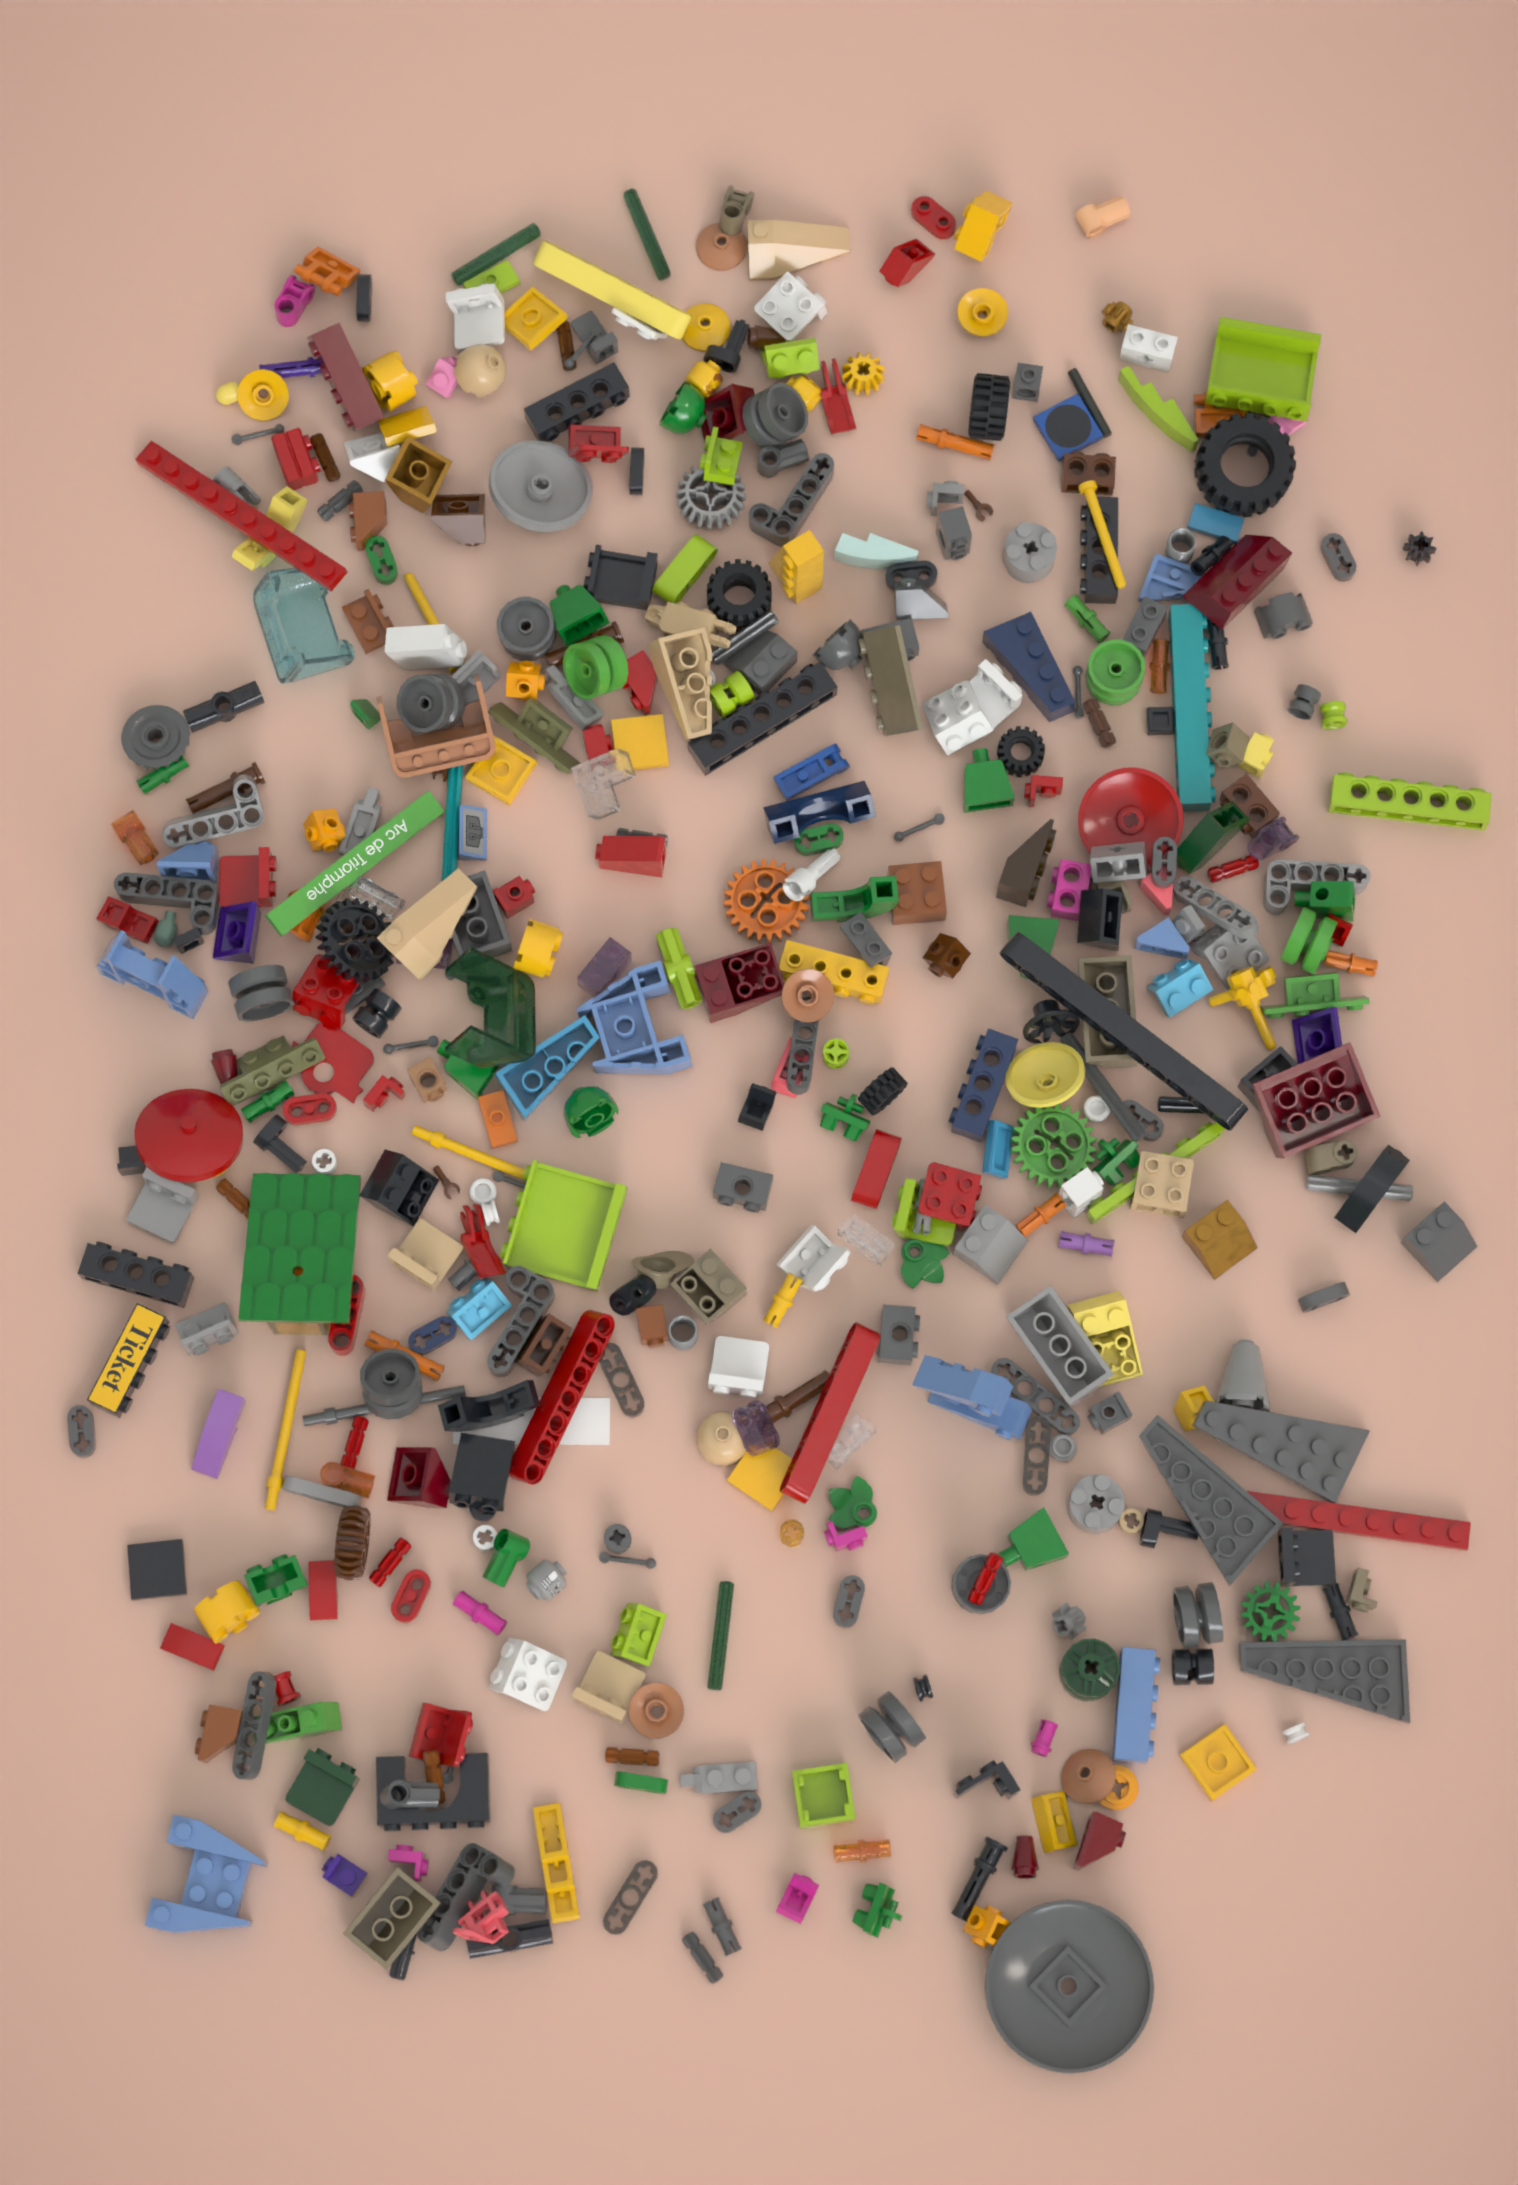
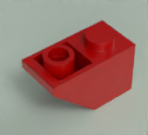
[622,650,658,716]

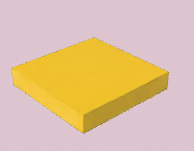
[504,286,568,351]
[378,406,437,447]
[611,714,669,772]
[465,735,538,806]
[727,1436,792,1512]
[1179,1723,1257,1801]

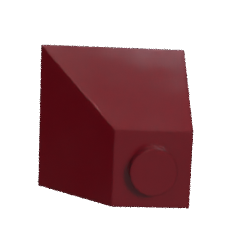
[701,383,755,452]
[387,1447,451,1508]
[1073,1811,1126,1870]

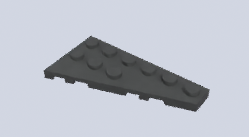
[1192,1401,1370,1503]
[1139,1415,1283,1586]
[1239,1639,1410,1724]

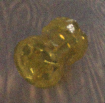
[780,1519,804,1547]

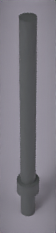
[303,1385,466,1426]

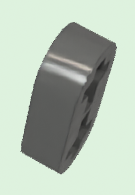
[1321,533,1357,582]
[1151,837,1177,889]
[1123,1100,1164,1141]
[1298,1282,1350,1313]
[67,1405,96,1458]
[833,1575,865,1628]
[713,1792,761,1833]

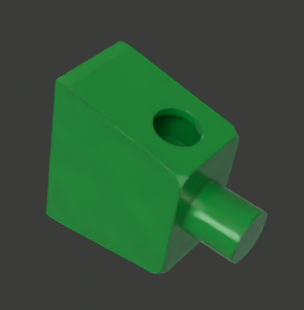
[549,585,610,647]
[963,748,1015,813]
[1294,881,1356,922]
[1007,915,1059,979]
[437,1036,505,1100]
[998,1508,1069,1571]

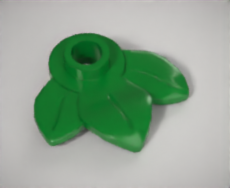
[901,1239,949,1289]
[829,1476,877,1529]

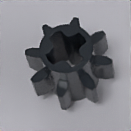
[1402,531,1436,566]

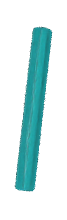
[441,765,463,881]

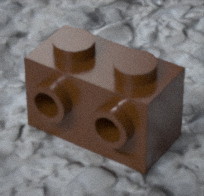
[515,1314,572,1377]

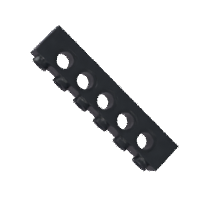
[688,662,837,776]

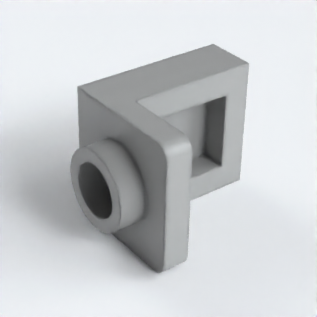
[926,481,964,516]
[1172,905,1205,943]

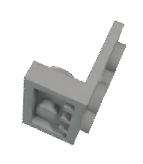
[1190,914,1269,990]
[127,1167,199,1243]
[175,1302,238,1356]

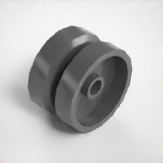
[742,383,808,447]
[497,597,556,661]
[397,674,465,732]
[228,965,294,1021]
[360,1349,423,1420]
[1173,1582,1223,1648]
[858,1691,926,1764]

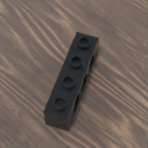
[524,362,630,442]
[1080,497,1118,604]
[77,1241,194,1308]

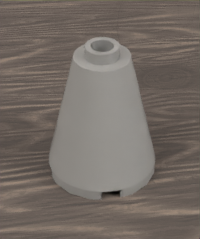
[1215,1339,1270,1412]

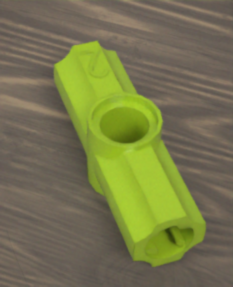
[656,928,702,1009]

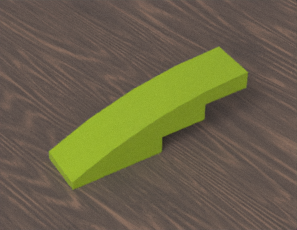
[1118,366,1199,452]

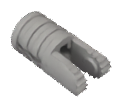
[213,466,261,506]

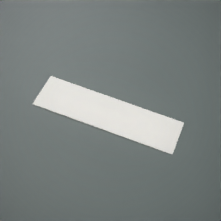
[453,1397,610,1445]

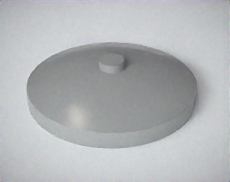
[489,440,592,532]

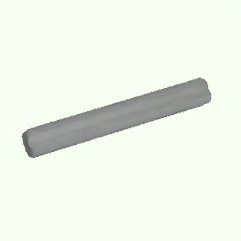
[1306,1175,1413,1201]

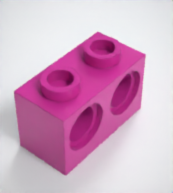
[1047,859,1091,921]

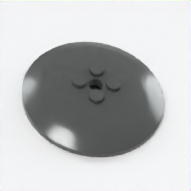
[985,1900,1154,2073]

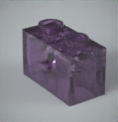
[577,937,632,998]

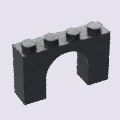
[376,1753,491,1831]

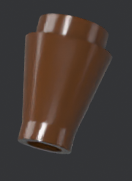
[747,325,786,351]

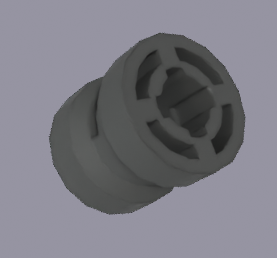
[1287,684,1321,720]

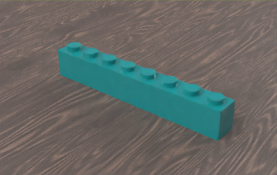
[1168,604,1216,812]

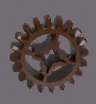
[334,1505,371,1580]

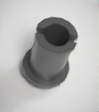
[448,1259,478,1291]

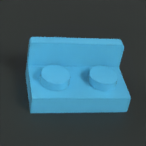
[446,1278,512,1340]

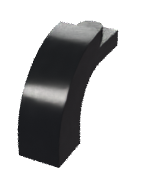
[1334,1144,1410,1233]
[438,1380,540,1432]

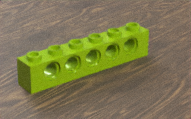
[1328,772,1492,831]

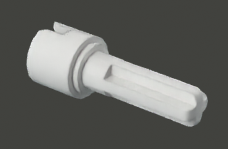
[783,848,841,901]

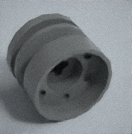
[951,1554,1011,1614]

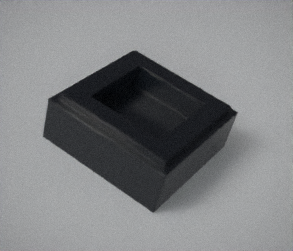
[1146,707,1174,735]
[173,927,204,954]

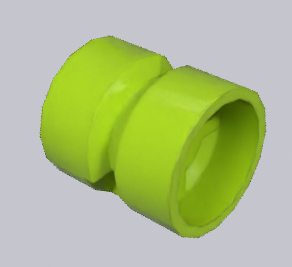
[710,671,755,718]

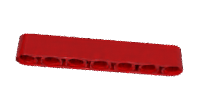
[509,1310,615,1485]
[780,1322,881,1504]

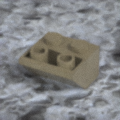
[670,1248,747,1325]

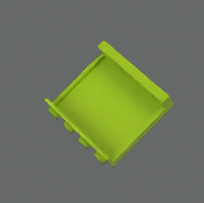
[1205,317,1322,422]
[500,1159,628,1292]

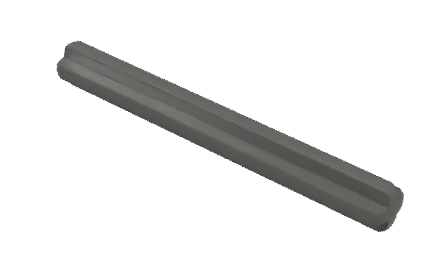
[1060,1032,1146,1142]

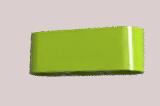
[652,534,718,604]

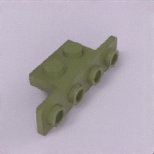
[488,697,581,774]
[220,1035,325,1106]

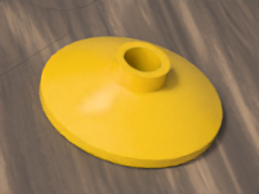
[957,288,1008,337]
[682,303,731,352]
[237,369,289,421]

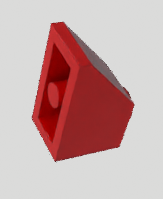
[879,238,935,287]

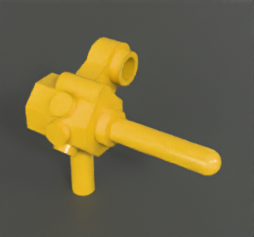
[1209,966,1277,1050]

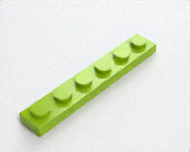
[1086,1122,1225,1225]

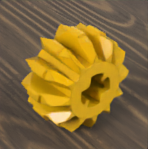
[842,352,885,396]

